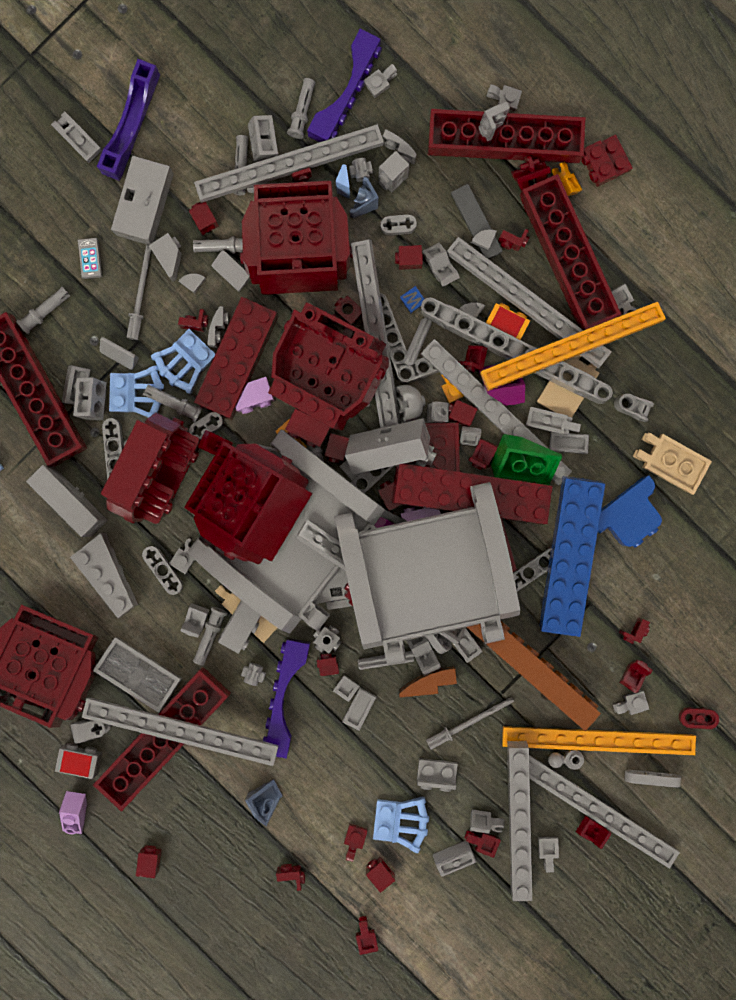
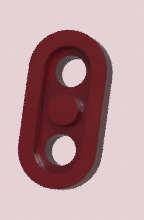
[679,707,719,729]

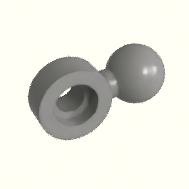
[548,750,584,770]

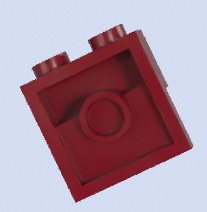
[581,134,633,187]

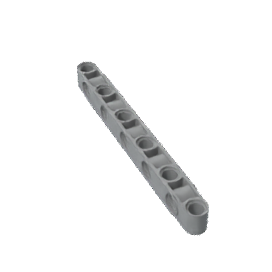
[421,297,613,404]

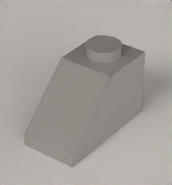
[149,233,182,282]

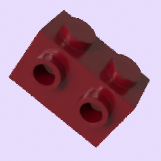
[285,408,330,448]

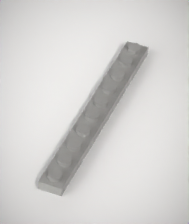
[194,124,384,203]
[447,237,611,369]
[351,239,401,428]
[420,339,572,485]
[296,520,466,644]
[82,697,279,766]
[506,755,680,869]

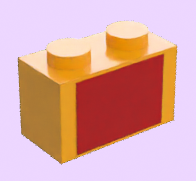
[486,303,530,340]

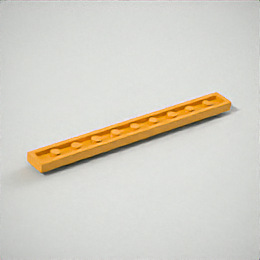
[480,302,666,391]
[502,726,696,755]

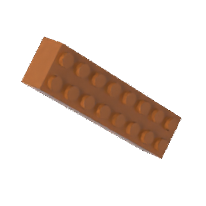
[467,621,601,731]

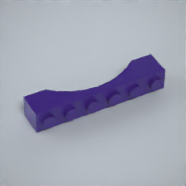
[307,28,382,143]
[97,59,160,181]
[263,638,310,759]

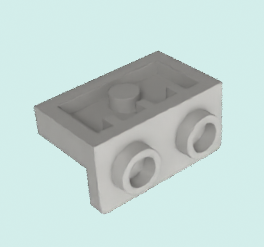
[479,101,510,141]
[417,758,458,792]

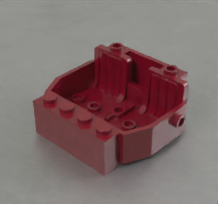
[240,181,353,295]
[268,302,389,430]
[100,412,200,524]
[184,441,313,564]
[0,605,99,728]

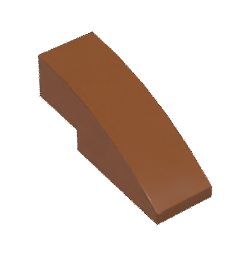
[399,666,457,697]

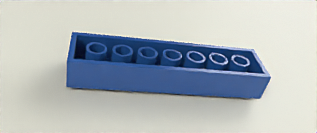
[539,476,605,637]

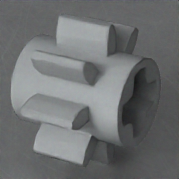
[349,158,373,182]
[416,445,436,467]
[241,663,266,686]

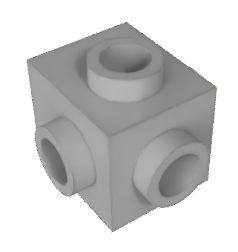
[313,624,341,653]

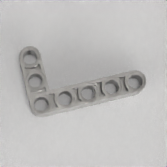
[380,293,439,384]

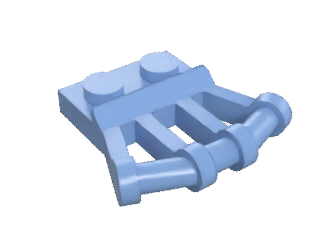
[151,329,216,395]
[109,366,164,418]
[373,797,429,853]

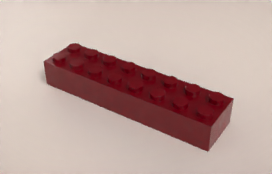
[428,109,586,163]
[519,174,622,331]
[0,312,88,467]
[391,464,553,525]
[93,667,231,812]

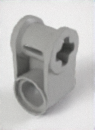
[614,394,654,422]
[70,720,111,744]

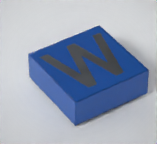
[400,286,424,314]

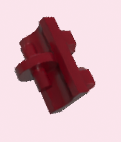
[511,155,551,191]

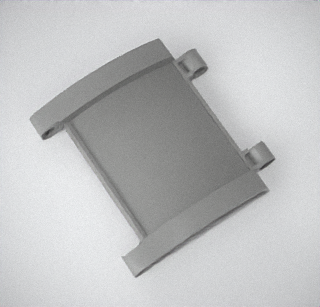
[187,429,385,633]
[334,482,520,665]

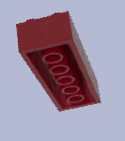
[194,297,279,420]

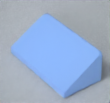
[336,164,350,199]

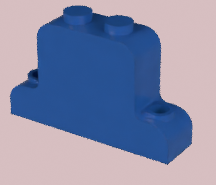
[598,475,662,548]

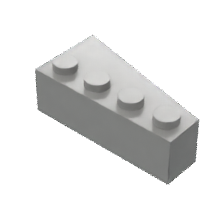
[70,533,138,618]

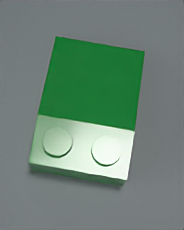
[491,434,562,485]

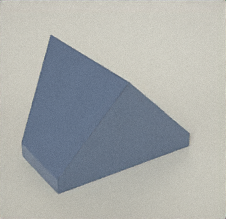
[350,176,378,219]
[245,780,283,826]

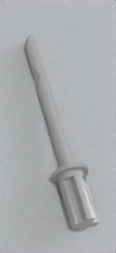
[126,245,151,340]
[426,697,514,749]

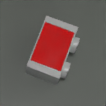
[55,743,102,779]

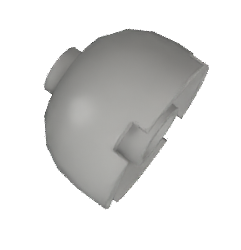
[395,385,425,423]

